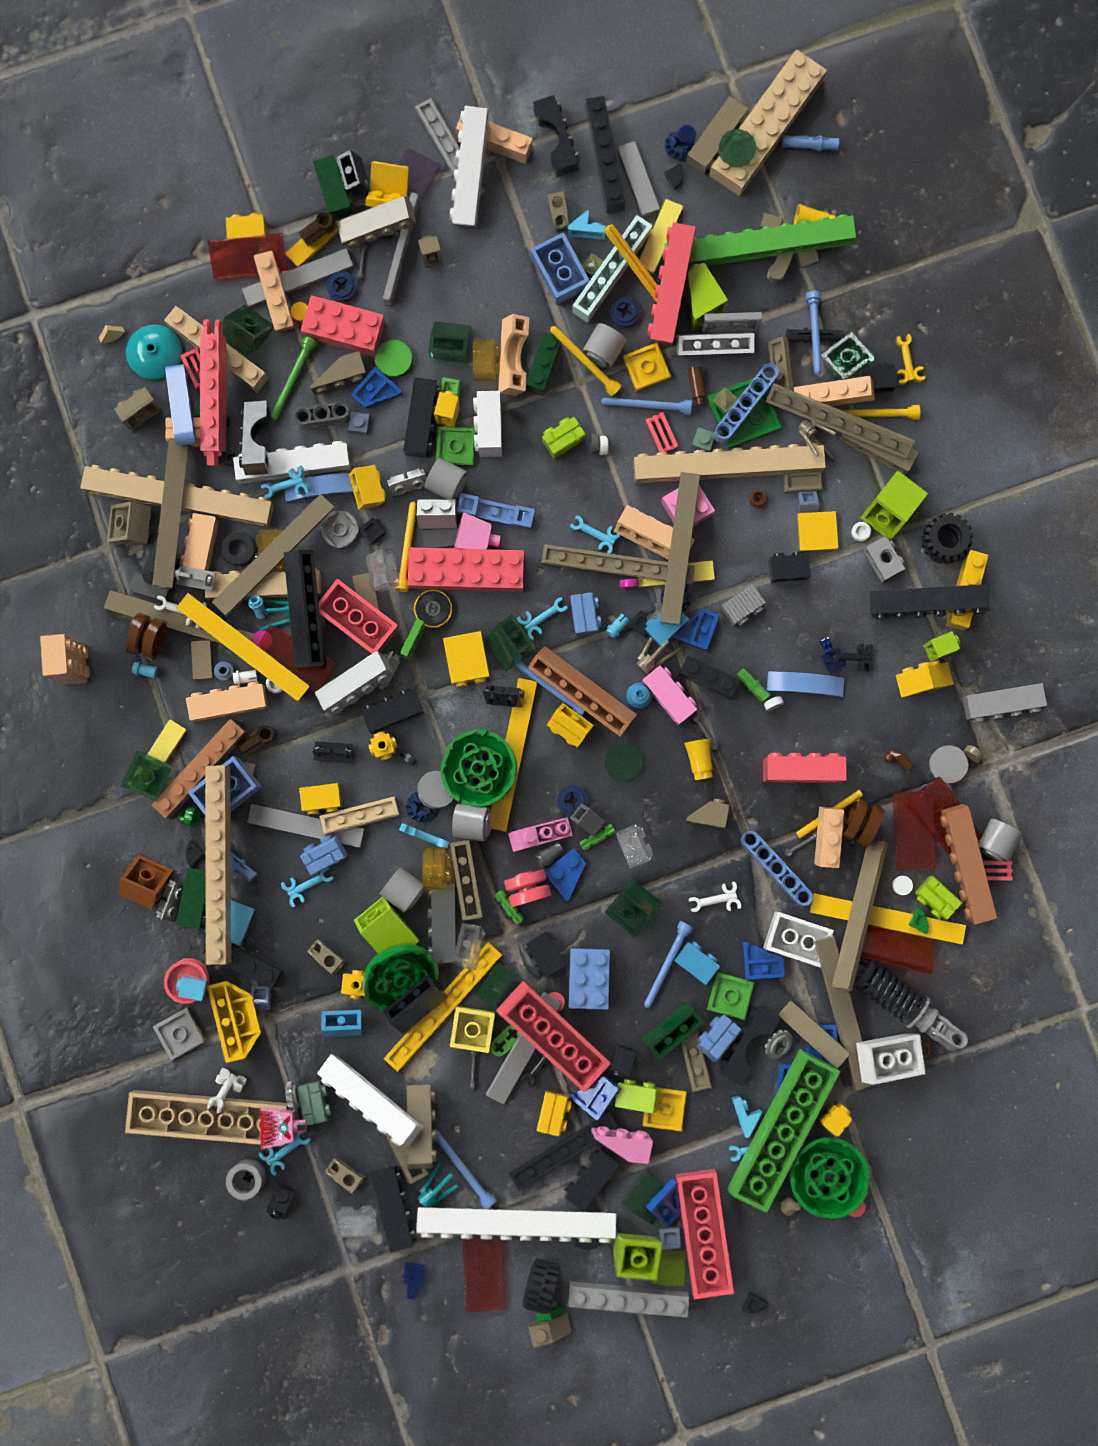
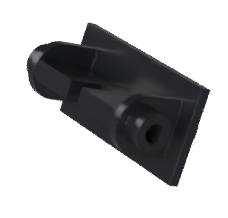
[483,685,525,707]
[313,741,354,763]

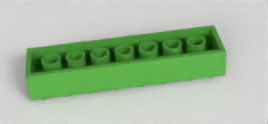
[727,1049,840,1213]

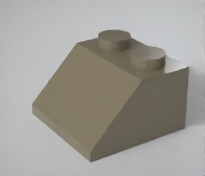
[114,387,162,432]
[107,502,151,545]

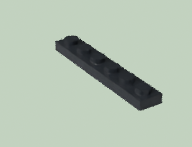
[509,1111,619,1191]

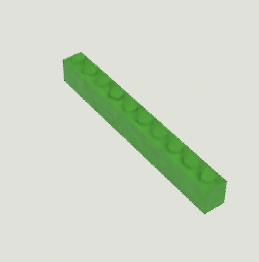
[664,214,856,269]

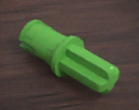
[737,669,770,703]

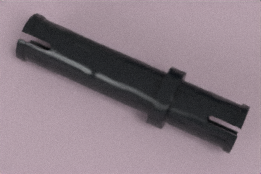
[786,328,844,343]

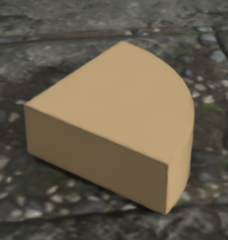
[99,325,125,343]

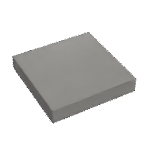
[153,1007,206,1061]

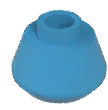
[626,683,652,709]

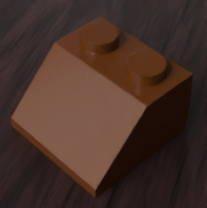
[117,854,173,910]

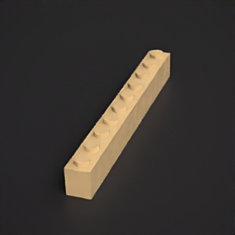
[633,443,826,484]
[80,465,274,528]
[205,766,231,964]

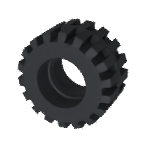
[921,513,974,564]
[522,1258,561,1315]

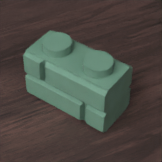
[297,1080,331,1125]

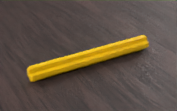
[604,224,658,302]

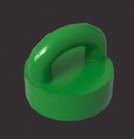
[178,807,199,827]

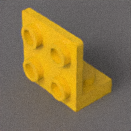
[366,161,409,207]

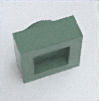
[692,427,714,452]

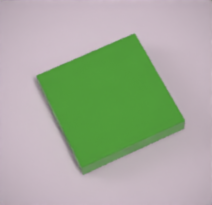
[436,426,475,466]
[400,619,426,661]
[707,972,754,1020]

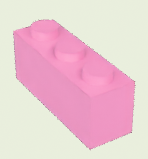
[642,666,697,725]

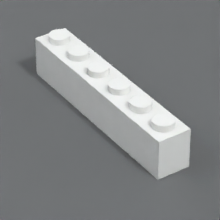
[450,106,489,227]
[233,441,351,484]
[317,1054,423,1147]

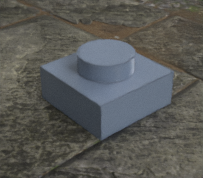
[348,412,370,434]
[659,1227,681,1250]

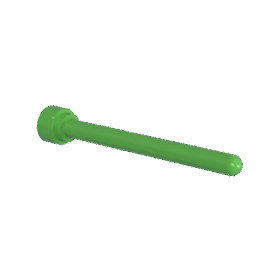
[271,336,318,421]

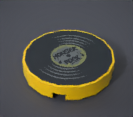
[414,590,452,628]

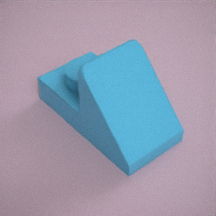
[568,210,606,240]
[732,1095,762,1138]

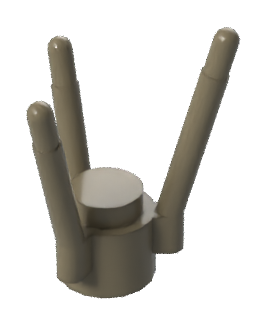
[798,419,836,459]
[636,637,682,674]

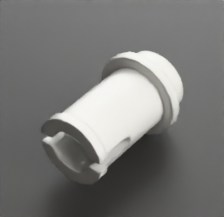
[233,669,258,686]

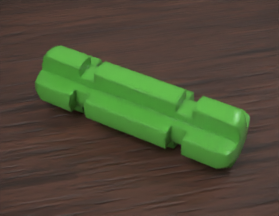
[580,824,615,851]
[495,890,524,925]

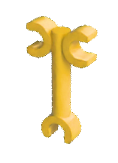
[896,334,925,385]

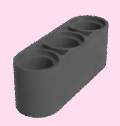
[294,402,350,429]

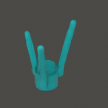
[259,598,290,631]
[418,1161,458,1208]

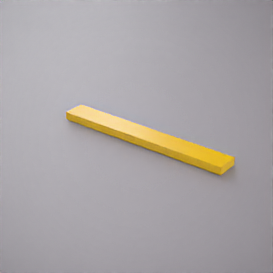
[176,593,310,702]
[491,678,537,832]
[809,893,966,944]
[384,942,502,1072]

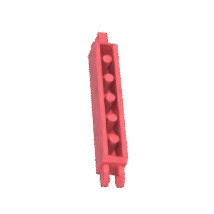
[200,319,226,466]

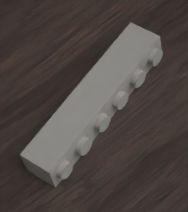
[568,1281,689,1318]

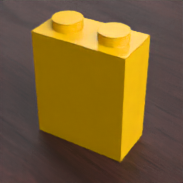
[443,631,490,688]

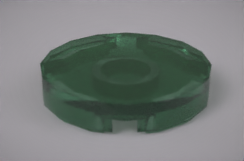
[718,129,756,167]
[604,743,643,781]

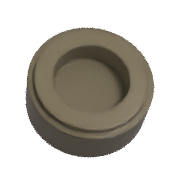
[963,745,983,763]

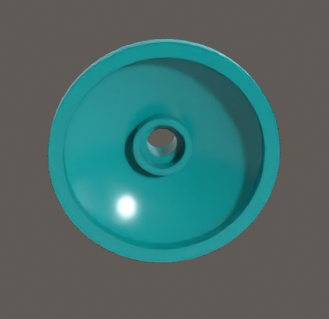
[126,325,183,380]

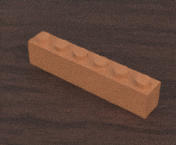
[528,646,637,736]
[152,719,248,819]
[940,804,997,925]

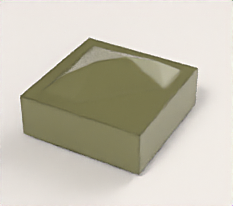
[582,253,604,277]
[712,387,738,414]

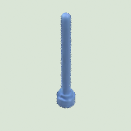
[806,290,822,375]
[601,398,692,415]
[510,657,586,716]
[644,921,694,1008]
[434,1129,497,1210]

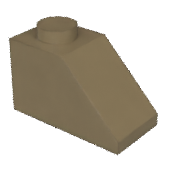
[418,236,443,268]
[686,799,729,828]
[529,1312,572,1348]

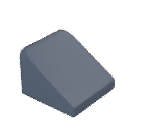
[798,491,819,513]
[251,986,271,1010]

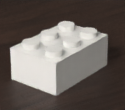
[473,391,502,457]
[763,912,834,968]
[856,1033,925,1084]

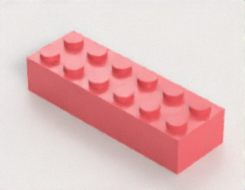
[647,222,695,345]
[408,547,524,592]
[496,981,611,1092]
[675,1169,734,1299]

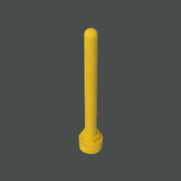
[550,326,622,397]
[841,405,920,420]
[394,502,417,592]

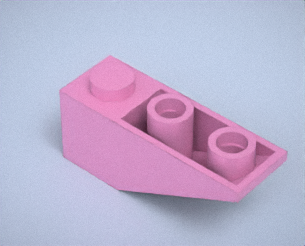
[508,817,573,852]
[591,1127,653,1164]

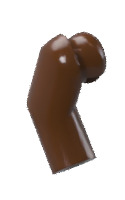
[884,750,913,770]

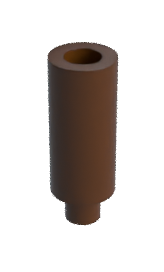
[688,367,706,406]

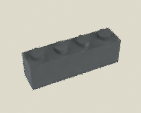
[428,884,457,963]

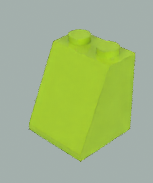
[685,262,728,331]
[860,470,928,540]
[354,897,419,953]
[613,1233,662,1280]

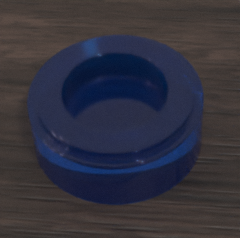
[677,125,696,145]

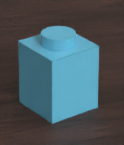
[176,975,208,1001]

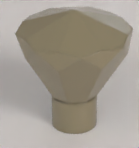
[780,1197,801,1216]

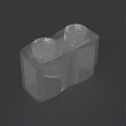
[366,548,400,592]

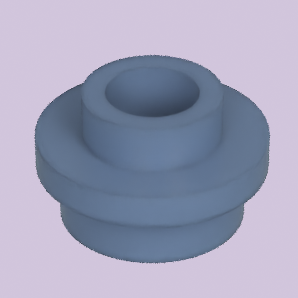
[214,661,234,681]

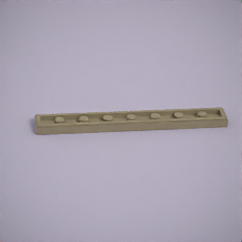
[766,383,915,459]
[152,438,188,589]
[660,472,700,625]
[212,494,335,616]
[541,544,695,586]
[104,590,255,644]
[832,841,888,991]
[814,935,873,1091]

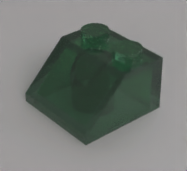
[222,305,274,356]
[821,332,875,380]
[121,750,173,802]
[604,879,662,937]
[621,1168,665,1225]

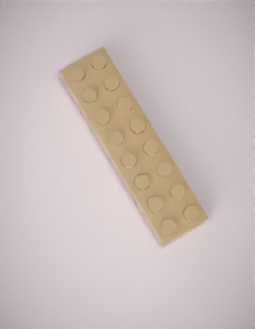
[709,50,827,196]
[125,1090,289,1146]

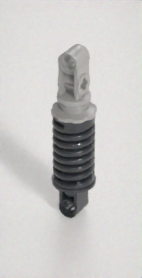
[838,950,968,1051]

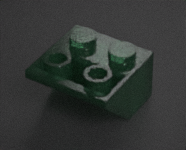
[428,321,472,363]
[484,614,537,671]
[476,962,530,1010]

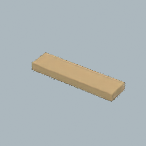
[320,796,399,836]

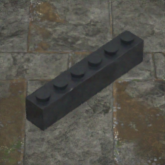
[585,96,625,214]
[283,550,324,668]
[870,584,990,620]

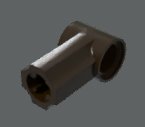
[298,212,336,247]
[238,725,277,757]

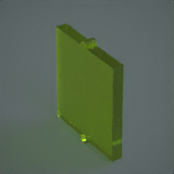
[651,1249,686,1287]

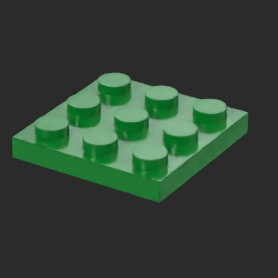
[707,378,781,449]

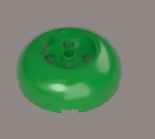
[441,730,517,807]
[362,944,439,1011]
[790,1137,870,1219]

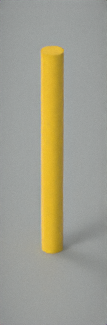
[796,790,863,839]

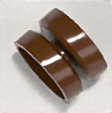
[126,613,167,660]
[842,798,884,848]

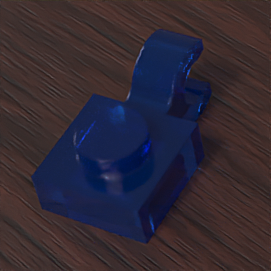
[820,637,847,673]
[402,1262,425,1299]

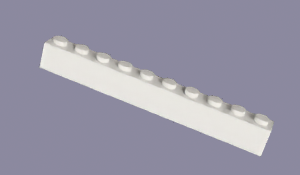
[417,1208,616,1243]

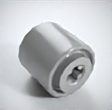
[583,323,627,368]
[424,458,467,499]
[452,804,492,841]
[978,819,1023,862]
[379,866,425,913]
[226,1159,266,1200]

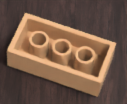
[40,634,90,685]

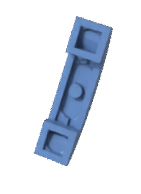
[285,473,354,503]
[456,493,535,528]
[767,672,844,697]

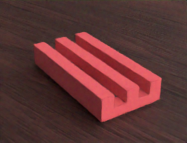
[180,348,200,390]
[645,412,678,453]
[983,861,1013,880]

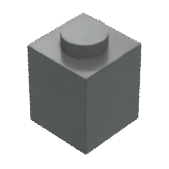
[570,803,605,836]

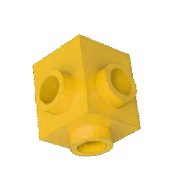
[368,732,398,761]
[341,970,365,999]

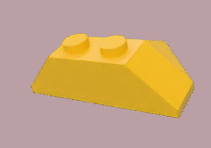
[207,981,261,1063]

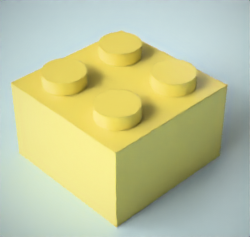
[450,1006,495,1053]

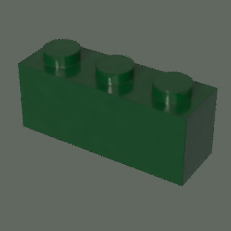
[312,155,354,219]
[526,332,562,396]
[176,867,206,929]
[641,1002,704,1061]

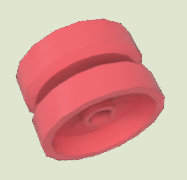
[504,869,551,907]
[164,958,210,1004]

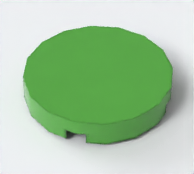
[375,340,413,378]

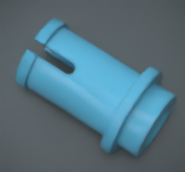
[248,595,268,619]
[606,614,630,638]
[132,661,158,679]

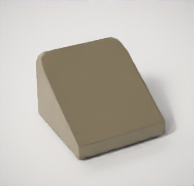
[759,213,782,230]
[795,250,819,268]

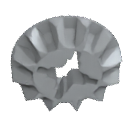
[765,1030,793,1059]
[285,1081,300,1113]

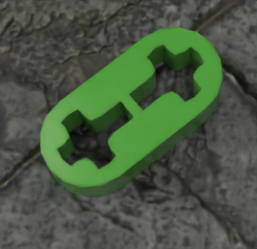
[490,1025,520,1056]

